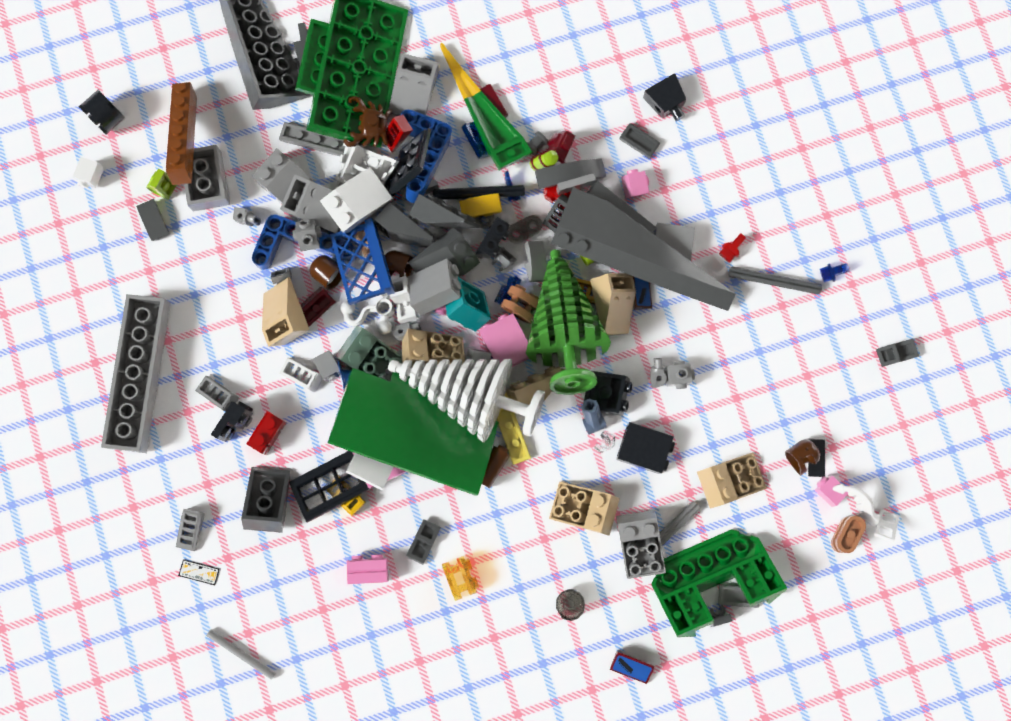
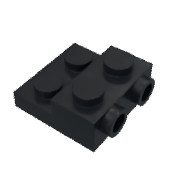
[476,217,511,260]
[584,371,633,416]
[211,401,253,442]

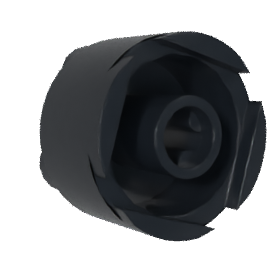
[78,89,125,135]

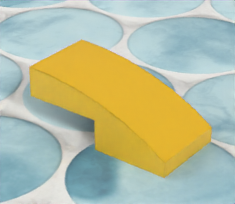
[459,193,502,218]

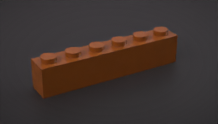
[166,82,197,185]

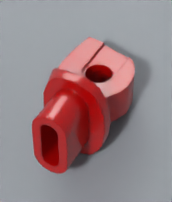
[719,233,746,263]

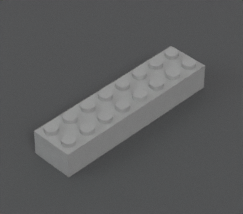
[101,294,171,454]

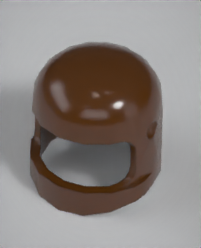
[385,250,414,278]
[309,255,342,290]
[785,439,820,476]

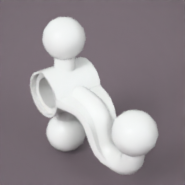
[340,287,396,335]

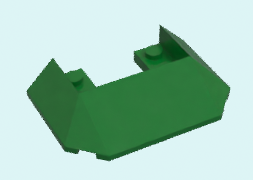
[651,529,787,638]

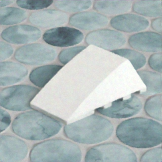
[332,141,399,190]

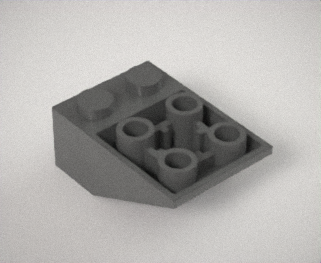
[409,194,480,229]
[374,202,434,248]

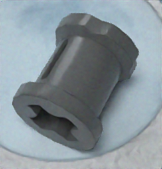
[527,131,548,156]

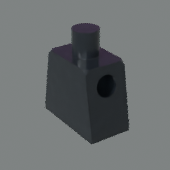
[643,73,686,122]

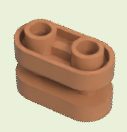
[501,284,539,324]
[831,516,866,553]

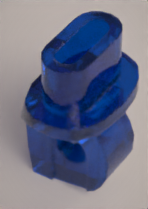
[819,263,850,283]

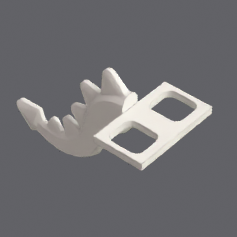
[833,484,900,542]

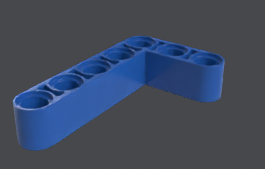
[401,109,452,203]
[251,214,355,270]

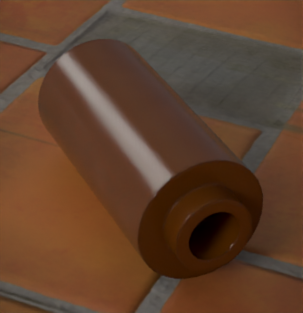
[482,444,510,489]

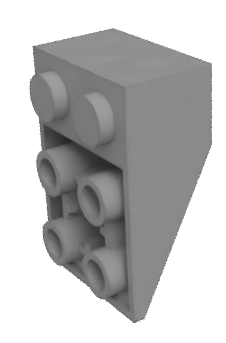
[389,53,439,115]
[280,174,340,233]
[616,510,666,579]

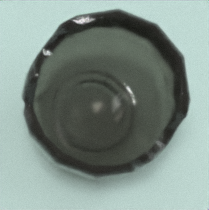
[556,589,586,621]

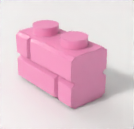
[346,554,389,585]

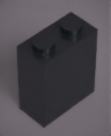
[616,422,675,475]

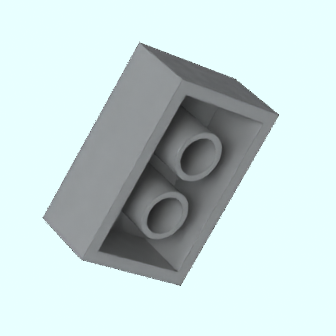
[184,145,230,212]

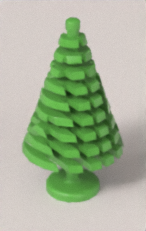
[526,249,611,395]

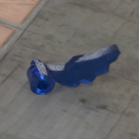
[504,171,521,201]

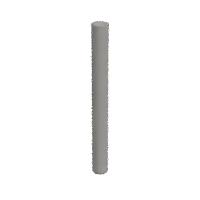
[206,629,276,680]

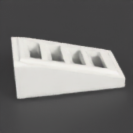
[279,357,322,393]

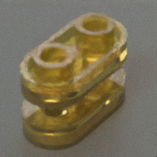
[442,555,480,601]

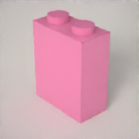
[479,313,529,367]

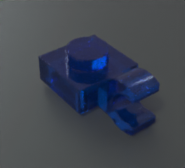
[494,276,522,306]

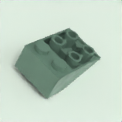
[335,326,403,379]

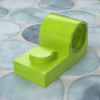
[146,168,177,200]

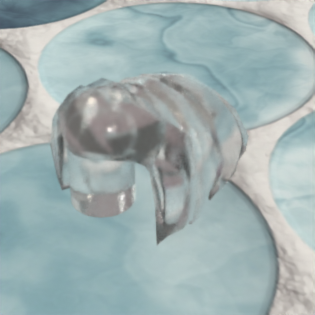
[594,430,615,453]

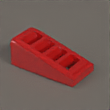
[386,115,413,153]

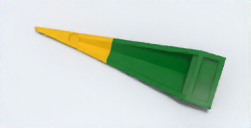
[440,43,532,171]

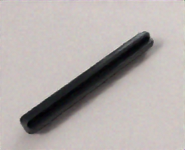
[432,185,525,200]

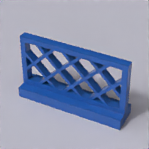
[330,218,395,305]

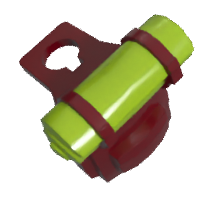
[529,130,576,171]

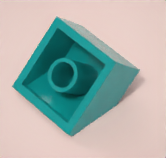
[445,277,491,332]

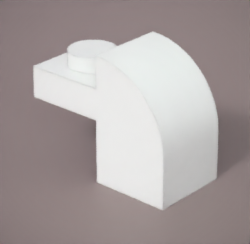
[389,276,418,324]

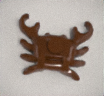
[343,96,392,147]

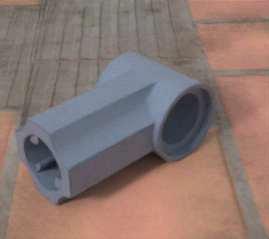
[581,399,607,435]

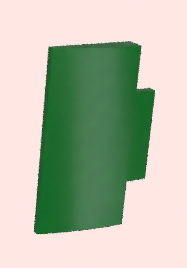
[295,0,408,148]
[327,368,499,496]

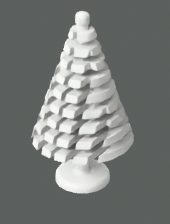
[388,359,545,442]

